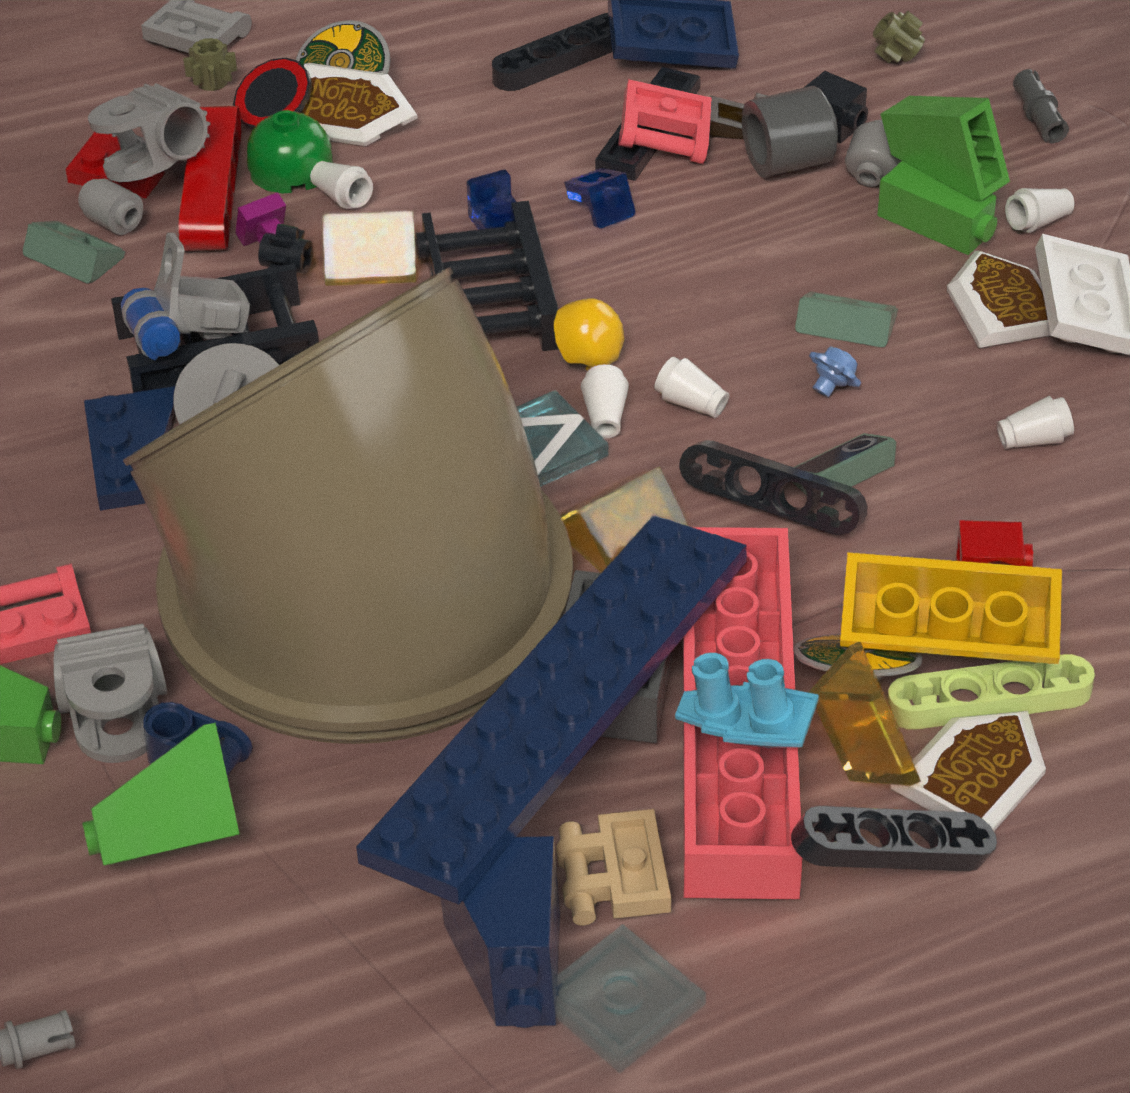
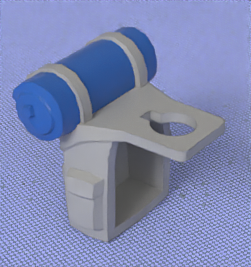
[121,233,250,360]

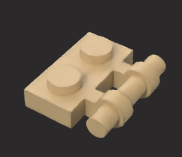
[556,809,671,925]

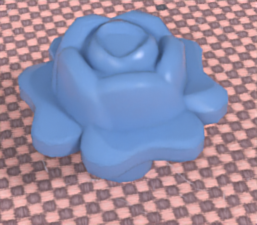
[809,346,861,398]

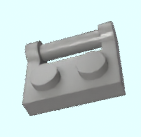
[141,0,252,53]

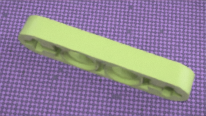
[886,654,1095,729]

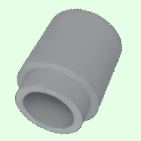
[78,179,143,235]

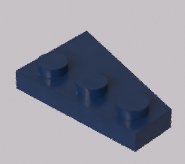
[84,386,175,511]

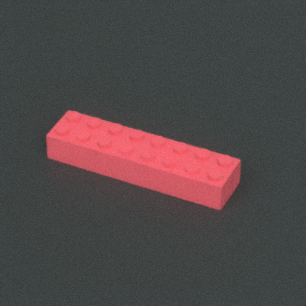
[683,527,803,899]

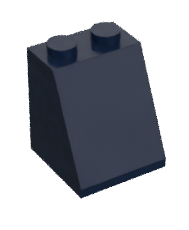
[441,836,560,1028]

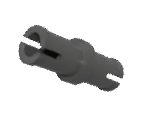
[1013,69,1069,144]

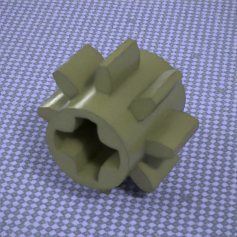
[873,11,925,63]
[183,38,237,91]

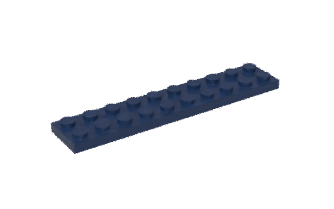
[356,515,747,905]

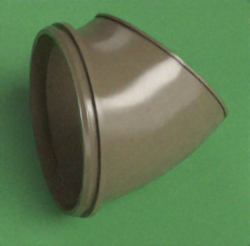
[123,267,573,744]

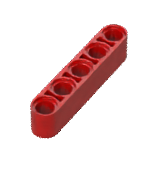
[179,106,241,251]

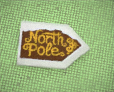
[301,63,418,146]
[947,251,1051,348]
[891,711,1046,831]

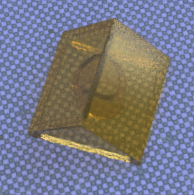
[322,211,416,286]
[559,466,688,573]
[808,641,921,786]

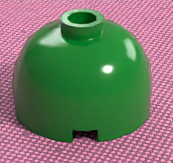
[247,110,333,194]

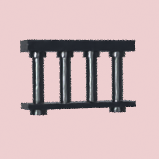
[415,200,559,351]
[111,264,319,393]

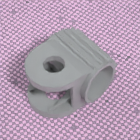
[88,83,211,182]
[54,623,167,763]

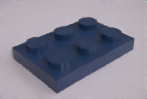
[607,0,739,68]

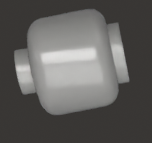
[845,120,902,187]

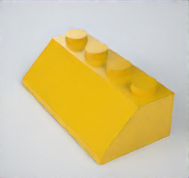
[840,552,1062,664]

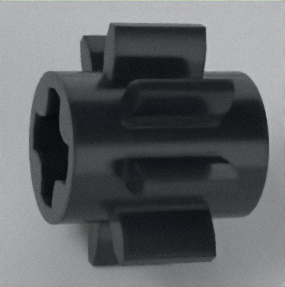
[258,224,314,274]

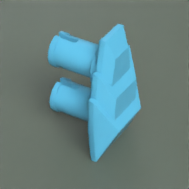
[675,653,819,748]

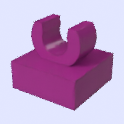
[235,192,286,246]

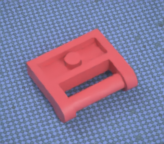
[618,79,712,164]
[0,563,91,665]

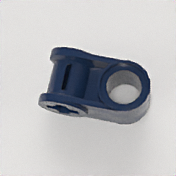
[143,702,253,782]

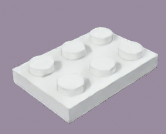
[1035,234,1130,355]

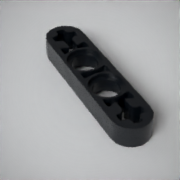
[492,13,612,91]
[679,440,868,535]
[791,806,997,871]

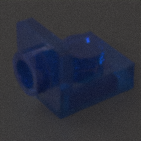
[564,168,636,228]
[466,169,516,229]

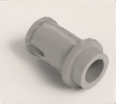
[0,1010,75,1069]

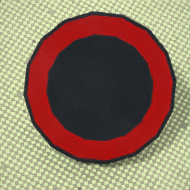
[233,57,312,130]

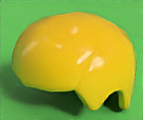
[554,298,625,371]

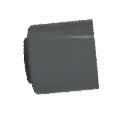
[742,86,838,178]

